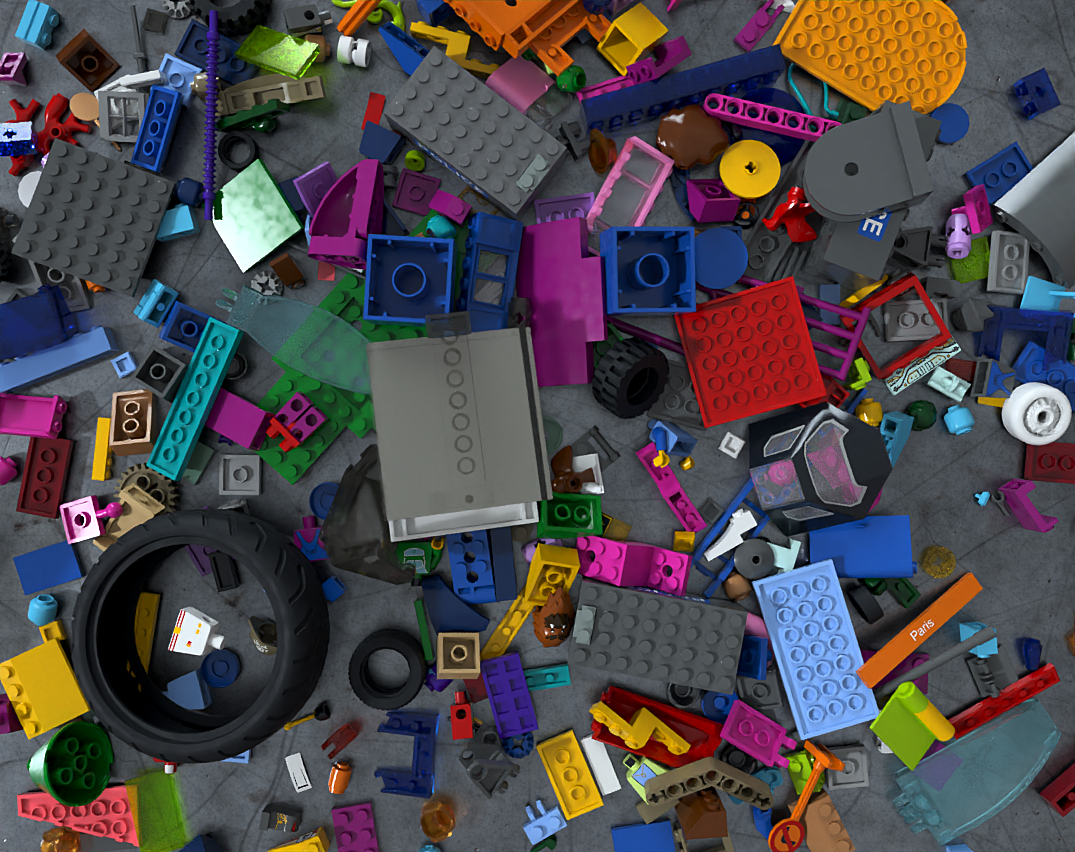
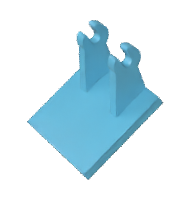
[1018,276,1075,326]

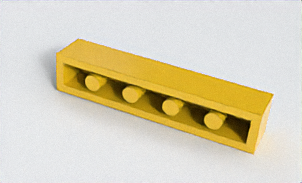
[91,417,113,481]

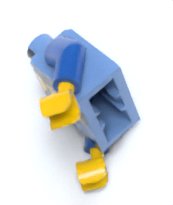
[648,418,698,471]

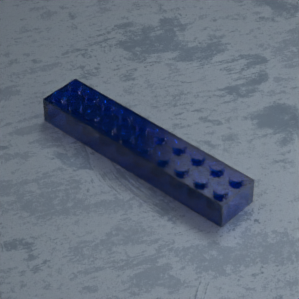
[580,44,786,136]

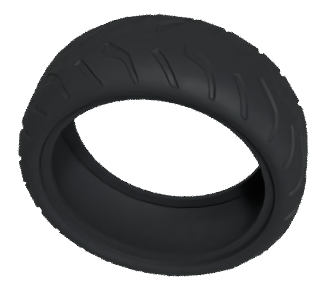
[70,508,330,764]

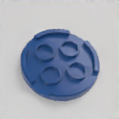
[695,228,748,289]

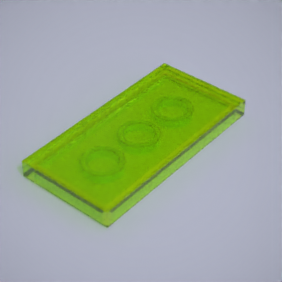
[234,25,321,80]
[125,768,183,852]

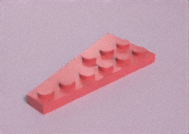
[17,784,143,847]

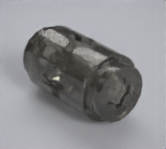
[507,297,532,339]

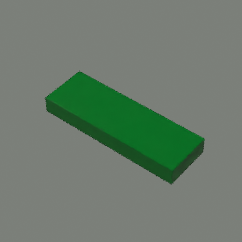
[414,597,435,661]

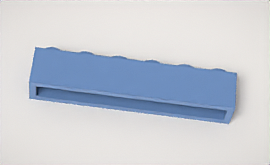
[0,325,119,394]

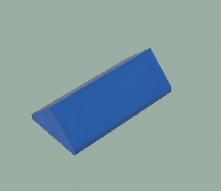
[130,85,185,173]

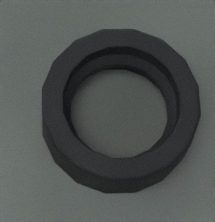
[218,131,259,172]
[847,584,884,624]

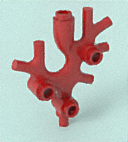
[5,93,91,177]

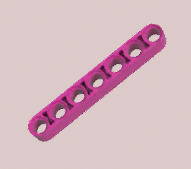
[703,93,842,142]

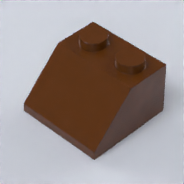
[55,28,120,92]

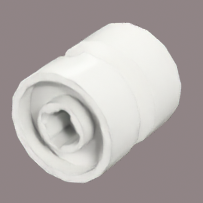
[337,35,371,67]

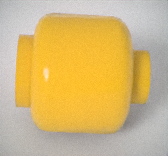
[855,398,883,427]

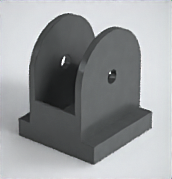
[803,101,934,223]

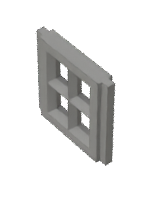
[98,90,149,142]

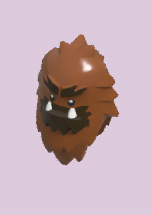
[532,587,575,648]

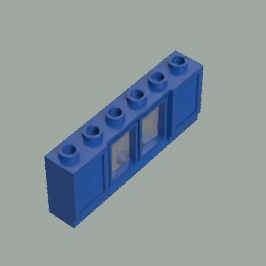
[454,212,523,342]

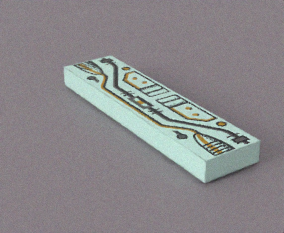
[882,335,961,395]

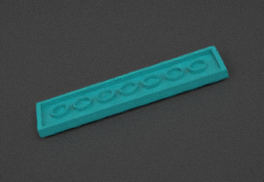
[146,317,244,482]

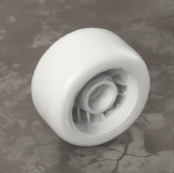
[1002,382,1072,445]

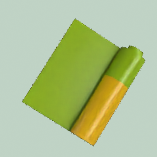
[869,681,955,771]

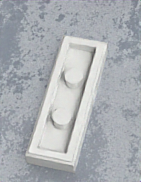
[581,734,621,796]

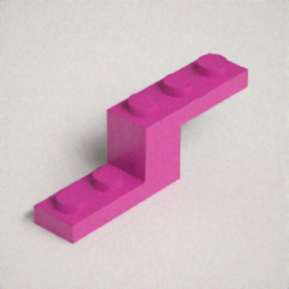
[636,442,707,533]

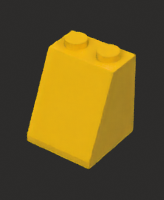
[596,2,669,77]

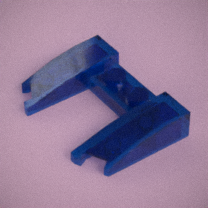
[978,304,1074,370]
[374,712,439,799]

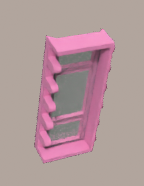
[586,136,675,257]

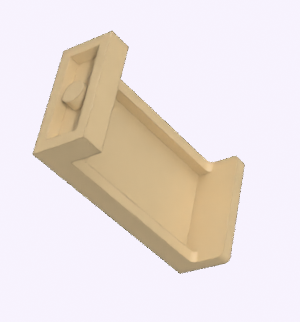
[93,483,166,551]

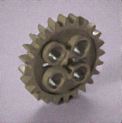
[113,463,180,515]

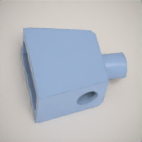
[162,667,213,710]

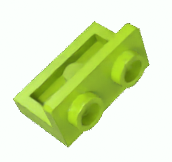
[841,357,872,391]
[784,748,825,794]

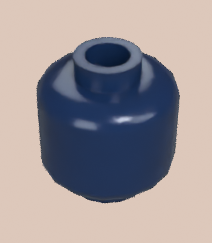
[174,177,205,207]

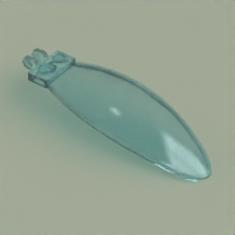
[215,284,382,396]

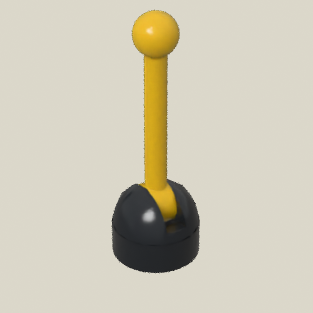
[284,703,331,730]

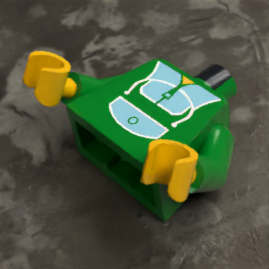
[381,536,445,586]

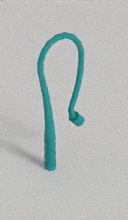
[787,63,839,133]

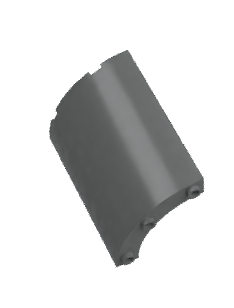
[994,132,1075,289]

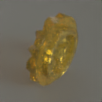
[923,546,956,578]

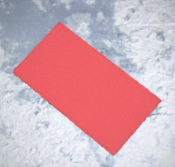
[318,261,335,281]

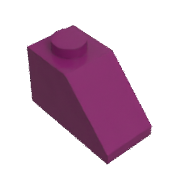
[428,189,473,228]

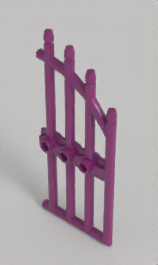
[695,275,872,382]

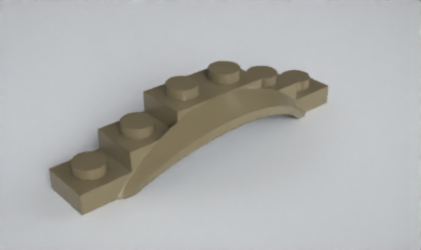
[205,74,326,116]

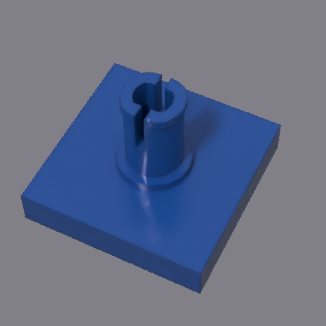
[737,634,772,680]

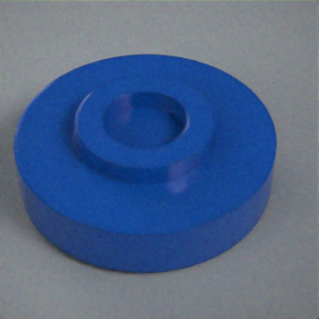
[309,482,348,520]
[201,649,241,688]
[701,690,739,724]

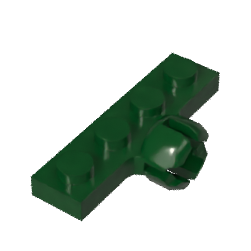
[215,99,291,133]
[861,578,921,608]

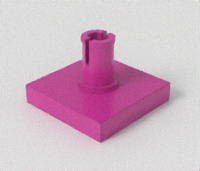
[952,184,993,234]

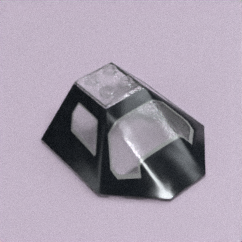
[749,401,893,537]

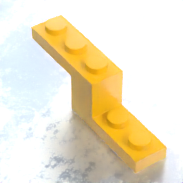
[410,21,501,79]
[589,701,691,755]

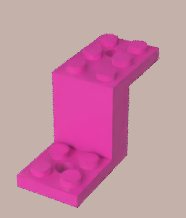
[575,536,693,596]

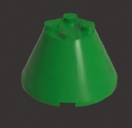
[27,721,113,807]

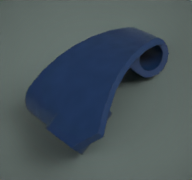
[421,573,490,636]

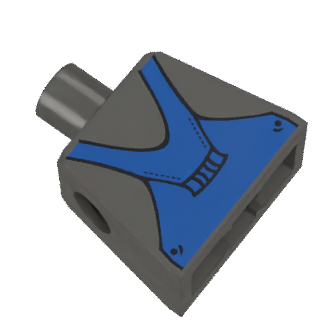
[970,359,1020,398]

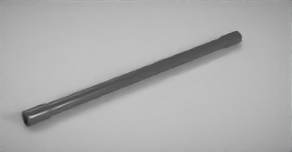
[792,625,997,744]

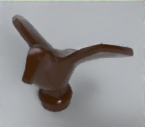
[536,445,595,494]

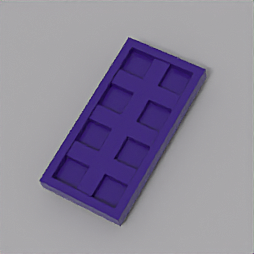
[480,651,539,739]

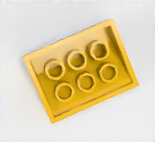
[0,637,91,740]

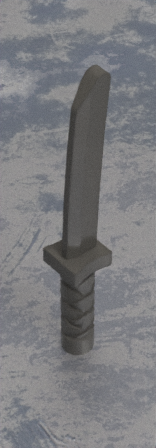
[130,4,148,88]

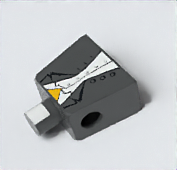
[283,4,332,45]

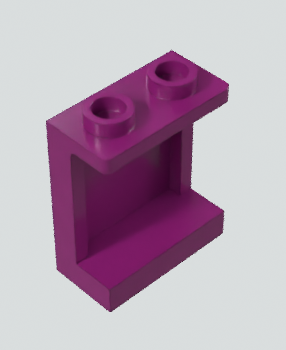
[626,35,692,85]
[997,478,1059,533]

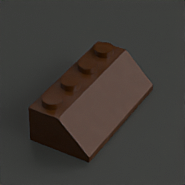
[675,786,728,840]

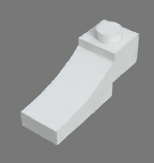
[702,508,757,561]

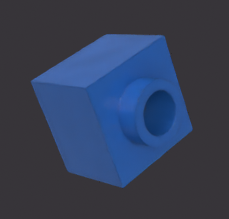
[321,574,347,603]

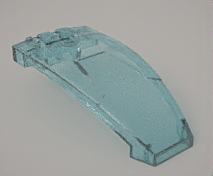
[892,698,1061,846]

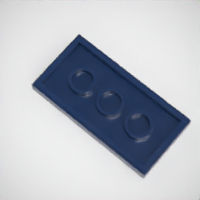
[174,19,265,85]

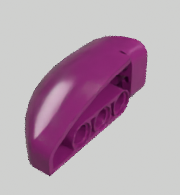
[308,159,384,270]

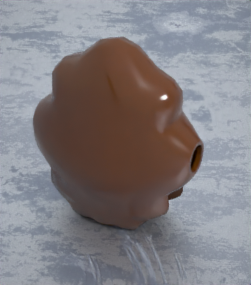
[656,104,729,170]

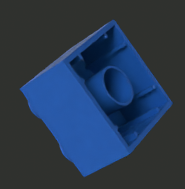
[599,226,696,316]
[363,234,457,329]

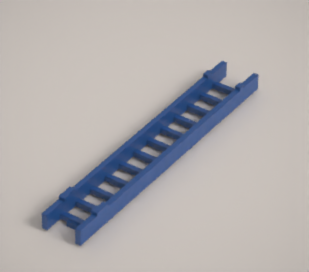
[690,368,868,598]

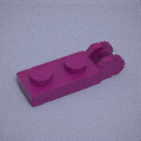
[734,0,785,53]

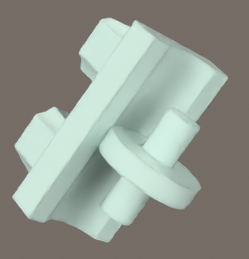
[928,366,971,402]

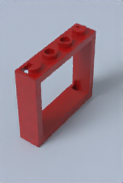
[838,272,952,380]

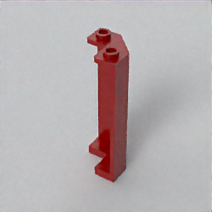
[590,686,724,768]

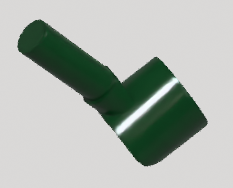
[530,835,557,852]

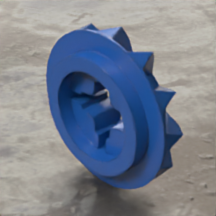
[502,732,534,759]

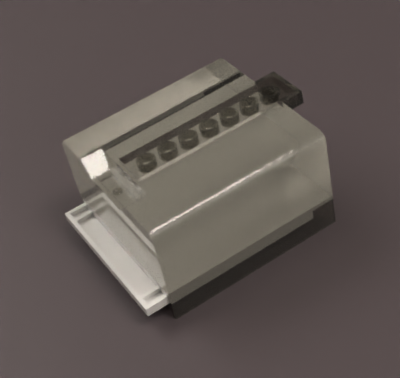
[364,311,553,542]

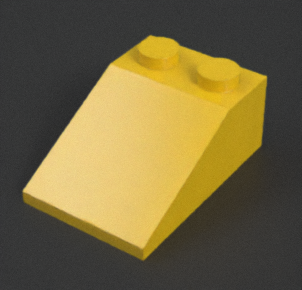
[522,543,580,606]

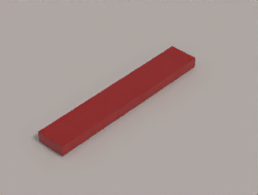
[948,663,1060,739]

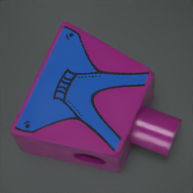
[294,515,335,562]

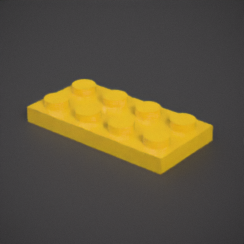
[536,729,604,820]

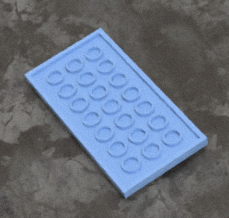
[752,559,879,740]

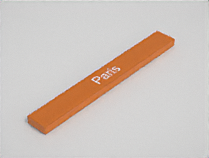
[855,573,983,689]

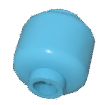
[944,405,975,436]
[28,594,58,626]

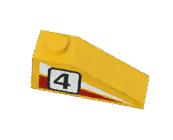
[268,827,331,852]

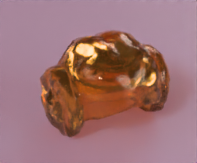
[420,800,456,843]
[40,827,78,852]

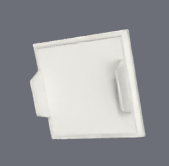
[571,453,605,495]

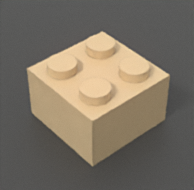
[436,633,480,679]

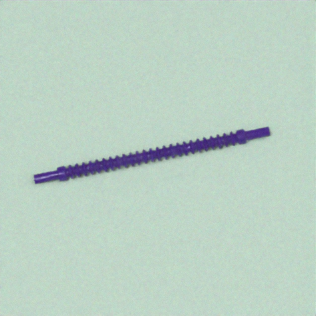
[202,10,220,220]

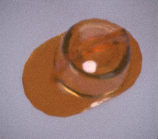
[589,128,617,173]

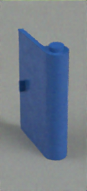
[809,515,917,578]

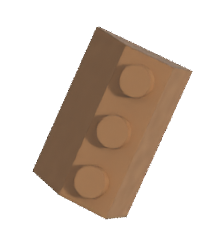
[787,787,856,852]

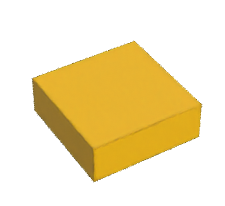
[672,531,695,552]
[39,619,67,643]

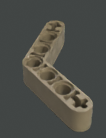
[644,757,774,810]

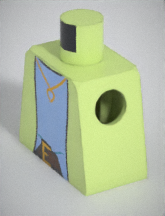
[623,753,671,805]

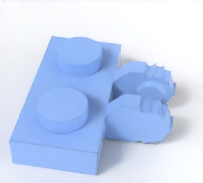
[523,800,567,845]

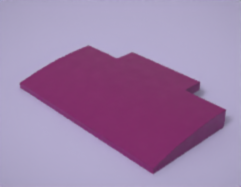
[516,217,608,388]

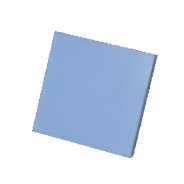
[150,53,205,108]

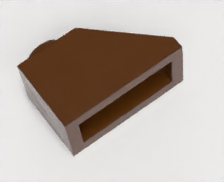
[269,252,308,289]

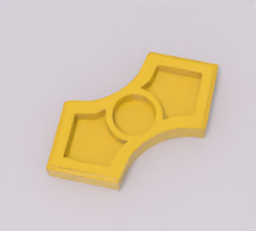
[839,273,888,308]

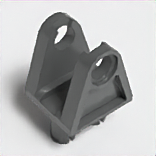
[890,226,948,270]
[456,742,520,799]

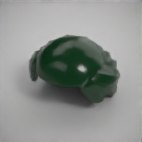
[905,400,937,431]

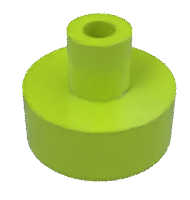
[405,150,425,171]

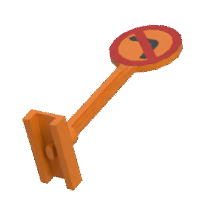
[768,740,845,852]

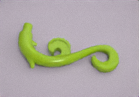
[331,0,405,31]

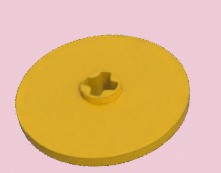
[719,140,781,199]

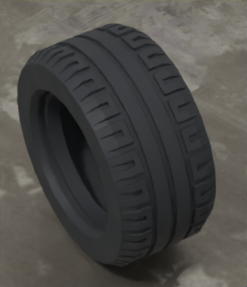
[348,629,428,711]

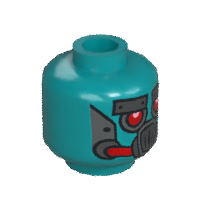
[426,215,457,240]

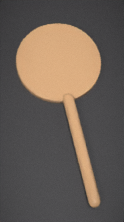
[70,93,121,151]

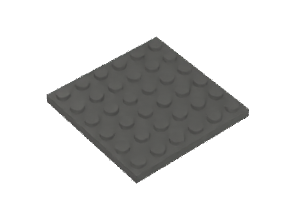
[11,138,176,298]

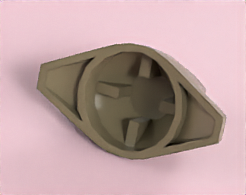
[248,615,277,656]

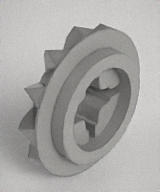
[161,0,193,18]
[250,271,283,303]

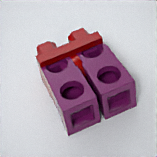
[266,391,329,453]

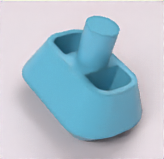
[975,492,990,506]

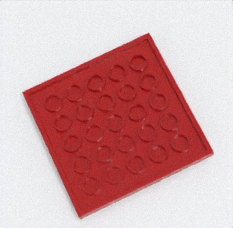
[674,276,827,428]

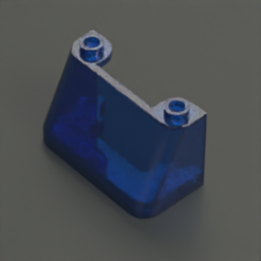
[0,284,78,361]

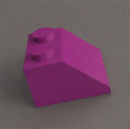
[686,178,740,223]

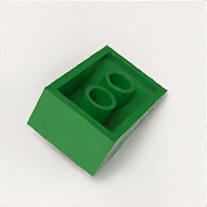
[536,491,603,539]

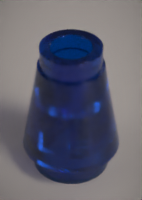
[1021,638,1043,670]

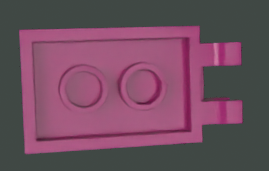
[720,699,797,768]

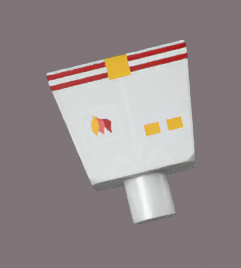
[168,607,227,655]

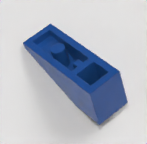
[378,21,430,76]

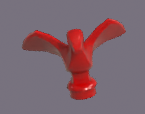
[762,187,817,242]

